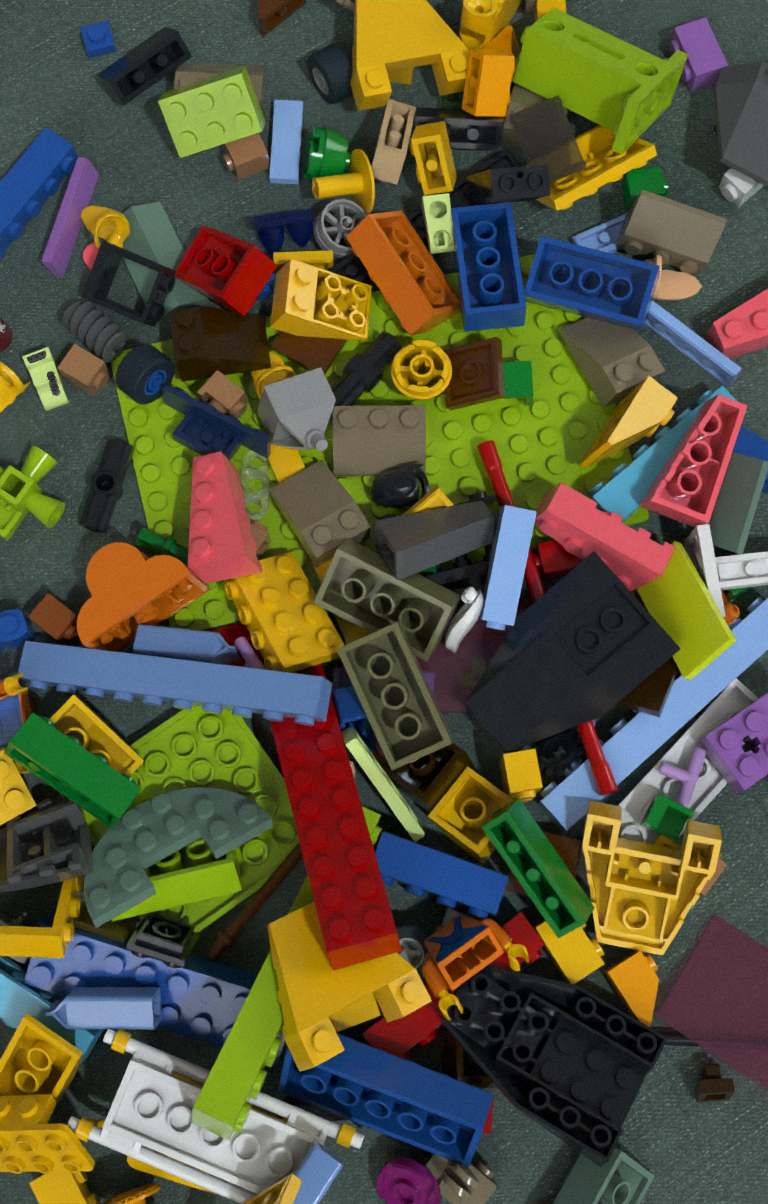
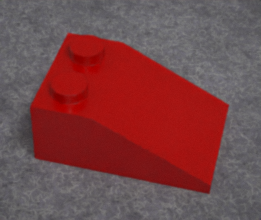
[174,225,277,316]

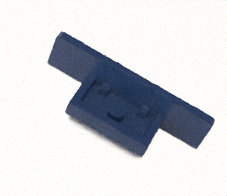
[162,384,271,461]

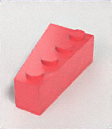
[705,289,768,359]
[639,394,748,527]
[187,451,262,584]
[534,482,675,592]

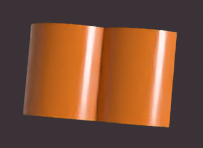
[77,542,211,652]

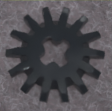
[535,729,586,777]

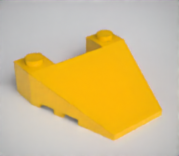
[350,0,469,111]
[582,800,722,956]
[267,902,432,1072]

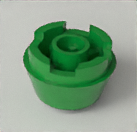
[302,125,351,181]

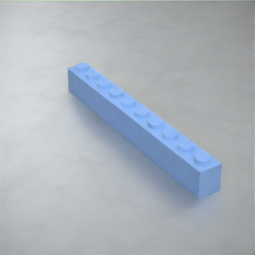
[538,597,768,833]

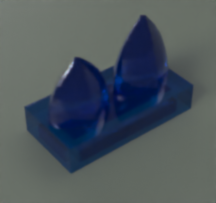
[254,208,315,256]

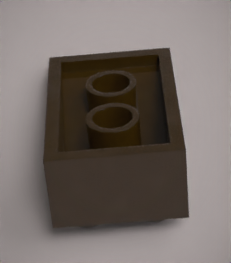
[170,307,271,382]
[372,743,475,812]

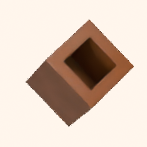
[28,593,78,645]

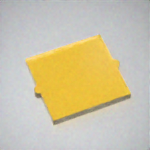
[73,901,140,943]

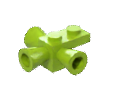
[0,445,65,541]

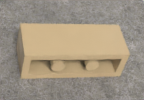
[371,99,416,185]

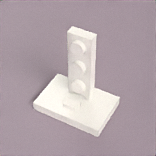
[683,524,768,618]

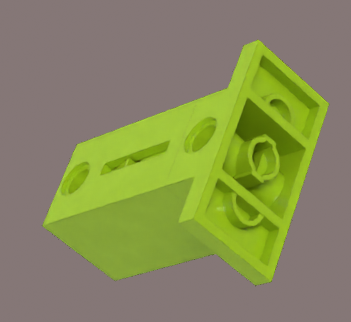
[513,7,688,154]

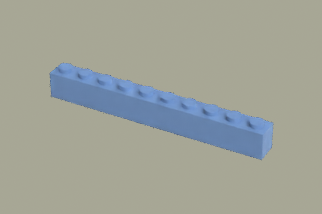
[18,641,333,726]

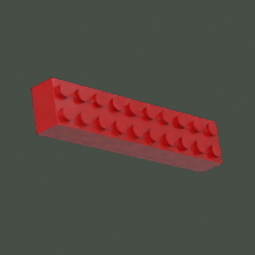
[264,663,402,971]

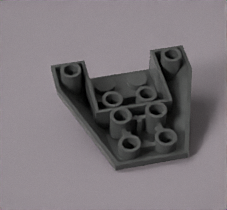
[713,61,768,187]

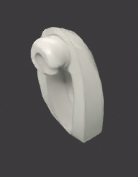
[445,587,485,653]

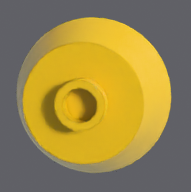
[391,340,452,400]

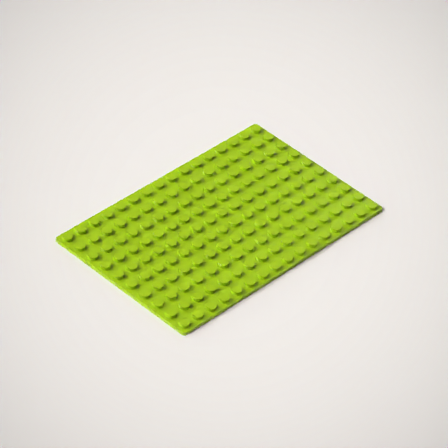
[111,254,649,631]

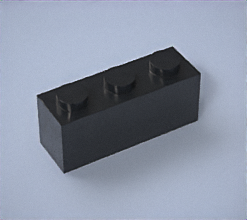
[97,27,192,106]
[415,107,504,151]

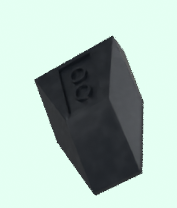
[465,551,681,753]
[440,965,668,1167]

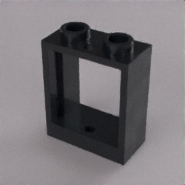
[467,164,550,206]
[81,240,176,327]

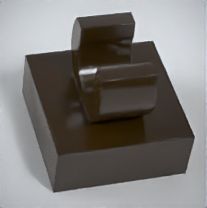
[694,1063,735,1102]

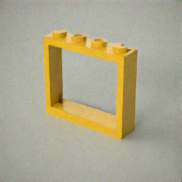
[0,875,85,958]

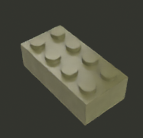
[314,538,461,661]
[337,621,454,771]

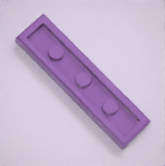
[41,157,99,277]

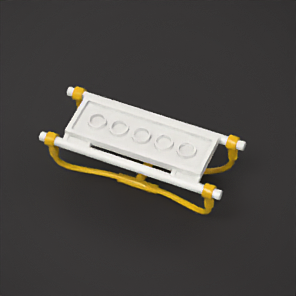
[67,1029,365,1204]

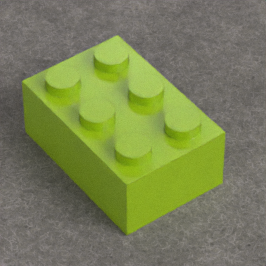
[158,66,266,158]

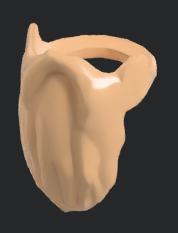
[644,255,702,301]

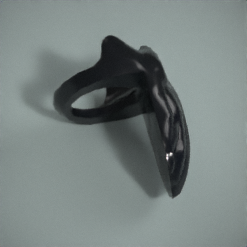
[368,464,430,508]

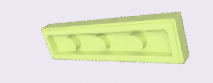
[341,726,425,842]

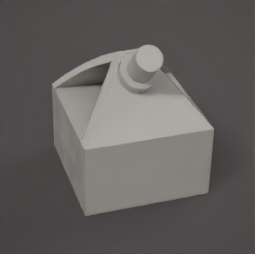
[257,367,336,451]

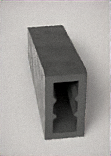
[375,500,497,580]

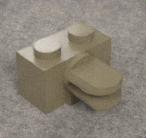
[422,1153,498,1204]

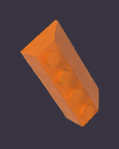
[346,210,461,336]

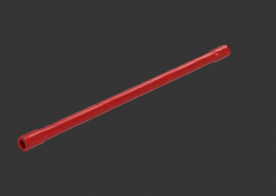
[477,440,618,796]

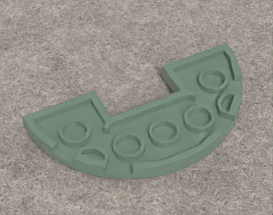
[84,787,273,928]

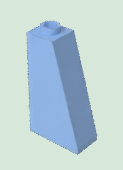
[480,505,537,630]

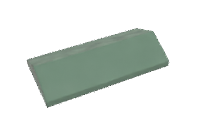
[122,202,209,325]

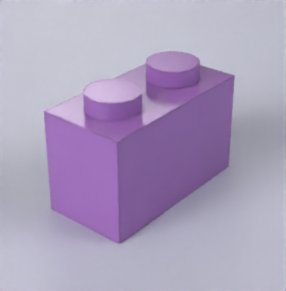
[668,17,728,92]

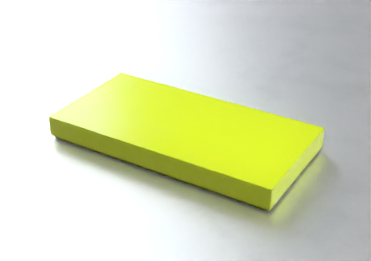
[637,541,736,680]

